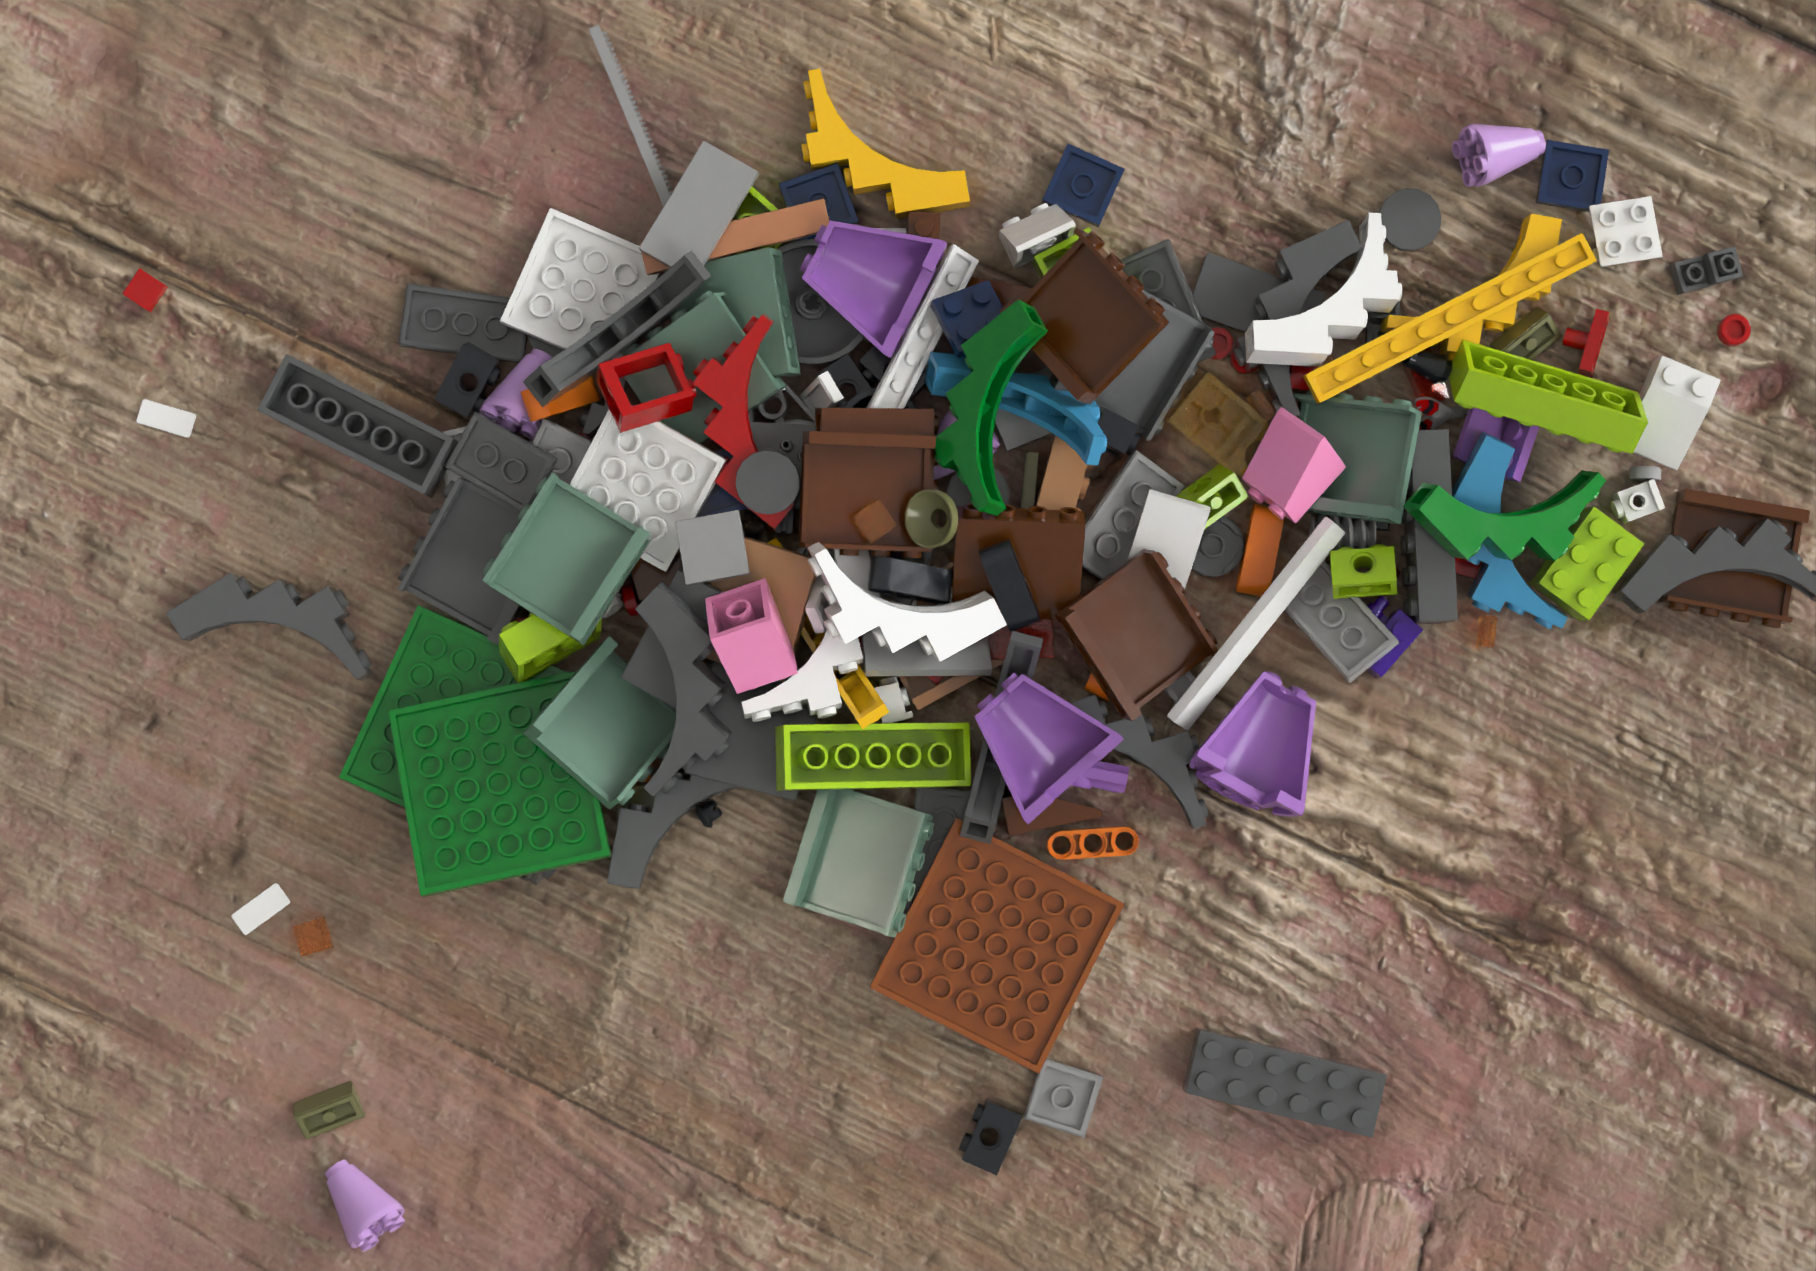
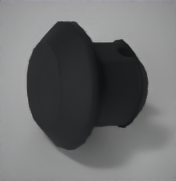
[695,800,722,828]

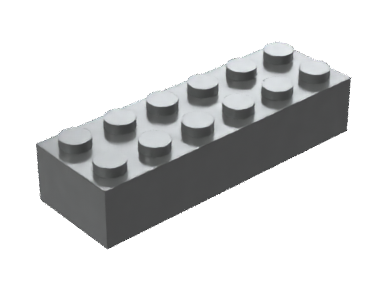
[257,354,458,498]
[1400,429,1458,625]
[1183,1028,1387,1138]

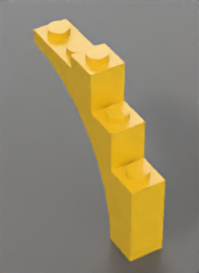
[801,69,970,219]
[1380,214,1562,361]
[768,538,889,729]

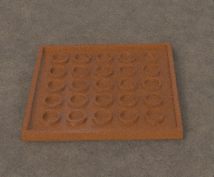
[869,817,1124,1074]

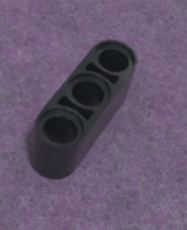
[978,539,1041,632]
[868,557,953,604]

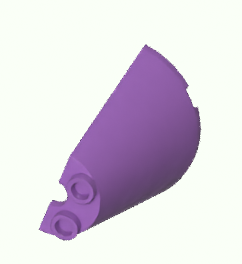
[800,220,947,358]
[1190,671,1316,817]
[974,672,1124,824]

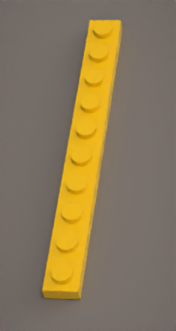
[1303,233,1597,404]

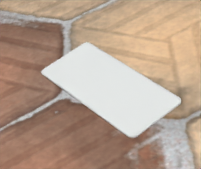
[136,399,196,438]
[231,883,290,935]

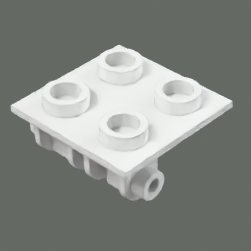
[1589,196,1663,267]

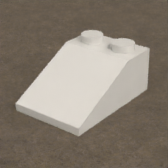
[999,203,1076,269]
[1633,356,1721,471]

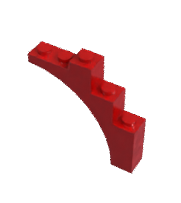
[693,314,796,529]

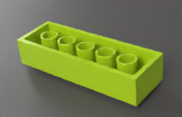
[1449,339,1648,454]
[775,722,971,791]

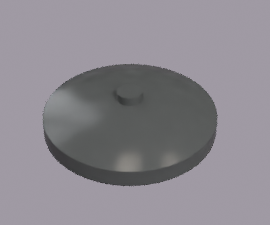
[777,239,865,366]

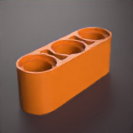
[520,375,601,422]
[1236,503,1285,597]
[1045,826,1139,860]

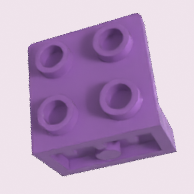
[1453,407,1539,482]

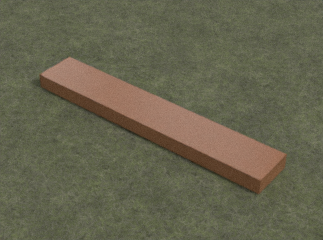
[639,199,829,276]

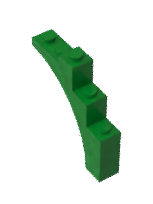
[934,299,1048,516]
[1403,470,1606,561]

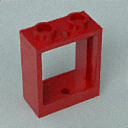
[596,343,697,433]

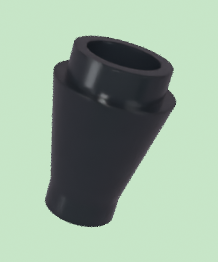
[1402,351,1452,384]

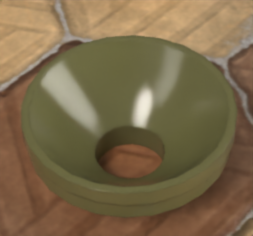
[905,489,958,548]

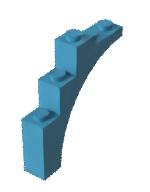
[924,352,1107,465]
[1452,432,1568,629]

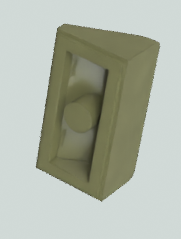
[1490,307,1562,360]
[293,1081,365,1140]

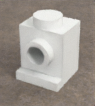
[1611,479,1665,524]
[874,676,913,723]

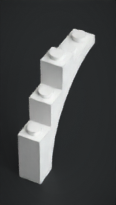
[1245,212,1402,367]
[808,542,1007,662]
[741,549,881,722]

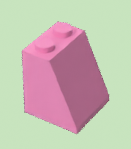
[1242,407,1346,524]
[705,578,798,694]

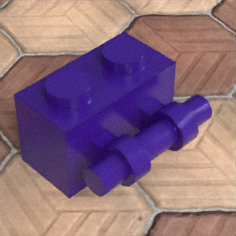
[1367,595,1423,678]

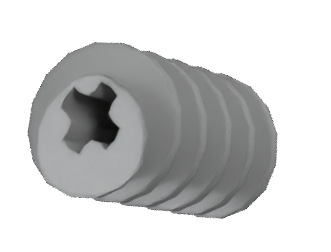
[1309,514,1377,550]

